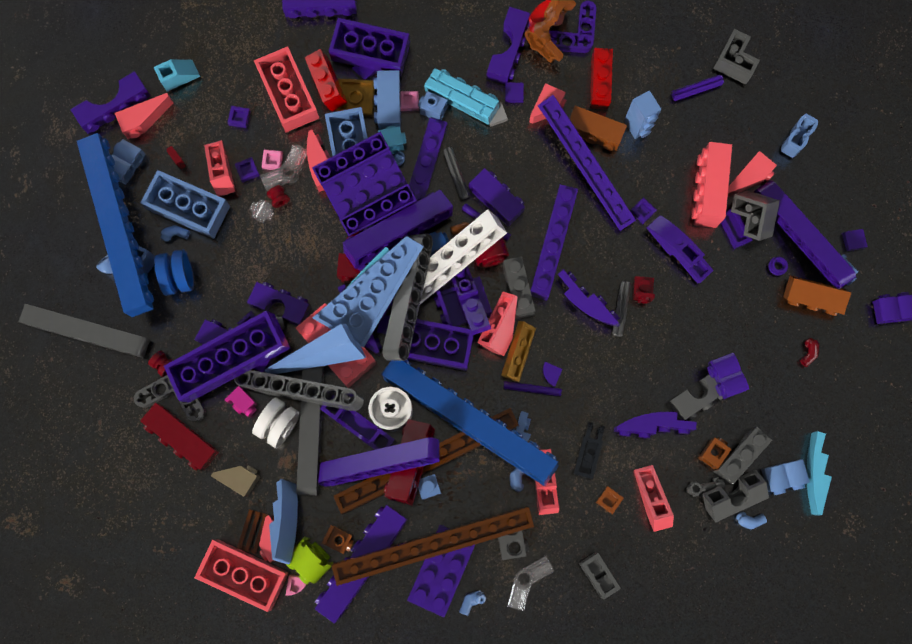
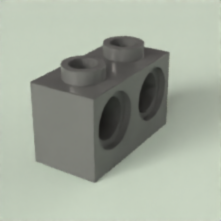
[498,529,529,560]
[579,552,621,600]

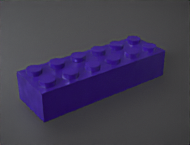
[164,311,290,403]
[315,505,408,624]

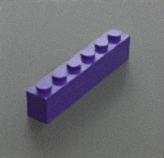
[530,184,578,301]
[343,190,453,269]

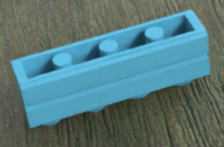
[424,68,500,125]

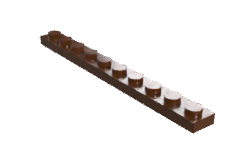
[333,408,519,514]
[331,506,534,586]

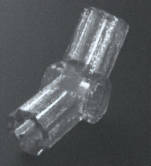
[260,145,307,191]
[507,556,554,611]

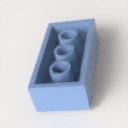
[325,107,368,156]
[141,170,230,239]

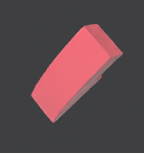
[534,449,559,515]

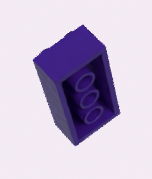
[329,18,410,77]
[407,319,474,371]
[407,524,475,617]

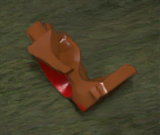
[525,0,576,63]

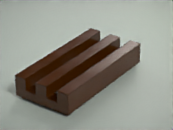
[237,509,268,554]

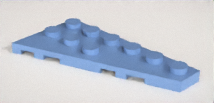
[313,236,424,348]

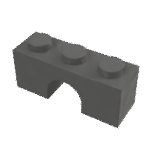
[502,256,535,320]
[668,375,723,421]
[713,427,772,485]
[703,470,769,523]

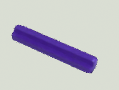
[671,75,724,101]

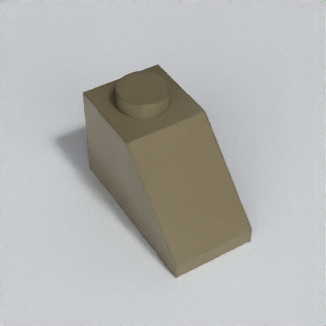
[211,465,260,497]

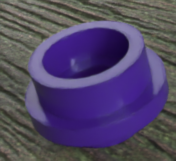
[768,257,788,276]

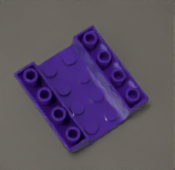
[312,131,417,236]

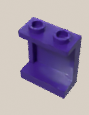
[434,276,492,327]

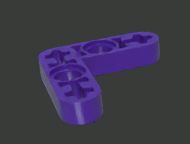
[549,1,596,53]

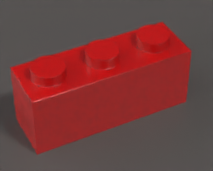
[590,48,613,109]
[305,49,347,112]

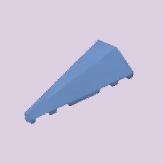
[265,324,366,374]

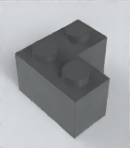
[713,29,760,84]
[731,190,780,241]

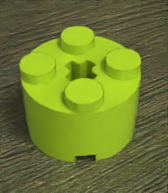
[286,537,333,584]

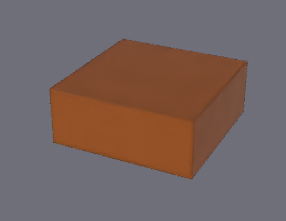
[596,486,624,514]

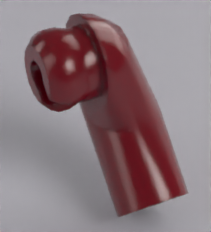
[800,338,820,367]

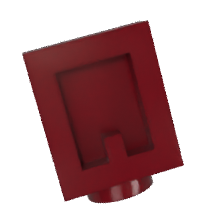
[633,276,655,304]

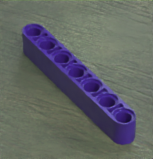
[754,180,856,289]
[318,438,440,486]

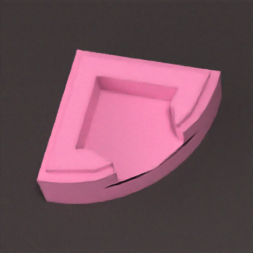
[286,575,307,596]

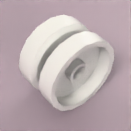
[368,387,413,432]
[252,397,300,449]

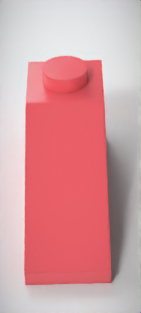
[115,93,173,139]
[204,140,236,197]
[728,151,777,197]
[477,292,518,356]
[634,465,674,532]

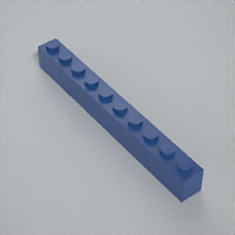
[77,133,154,317]
[381,360,558,486]

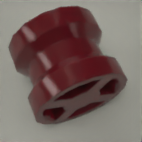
[267,185,290,208]

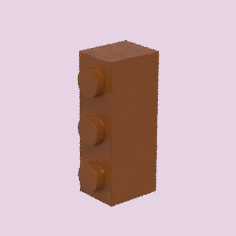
[569,106,627,151]
[783,275,851,316]

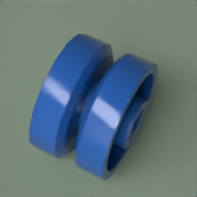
[154,249,194,296]

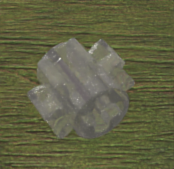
[249,199,274,223]

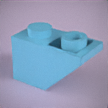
[154,59,200,92]

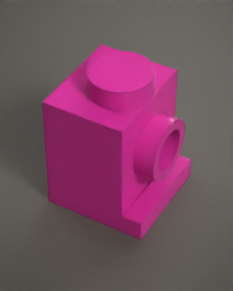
[224,386,258,417]

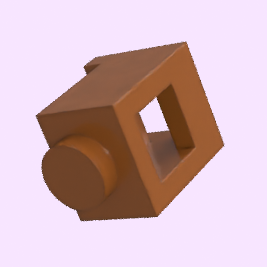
[698,437,731,469]
[322,525,355,554]

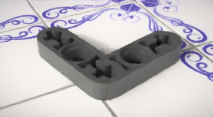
[134,375,206,422]

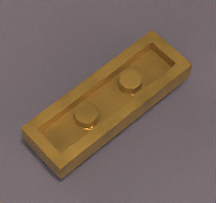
[502,321,536,382]

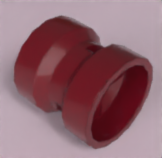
[148,350,173,377]

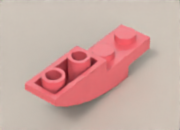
[307,130,331,192]

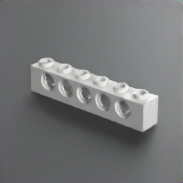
[420,209,507,304]

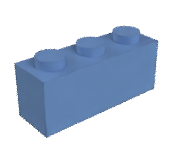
[374,70,401,130]
[624,90,661,139]

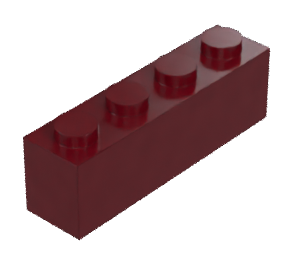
[140,402,219,471]
[384,419,435,506]

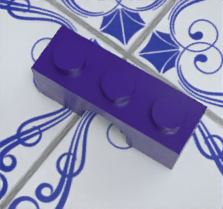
[247,282,312,326]

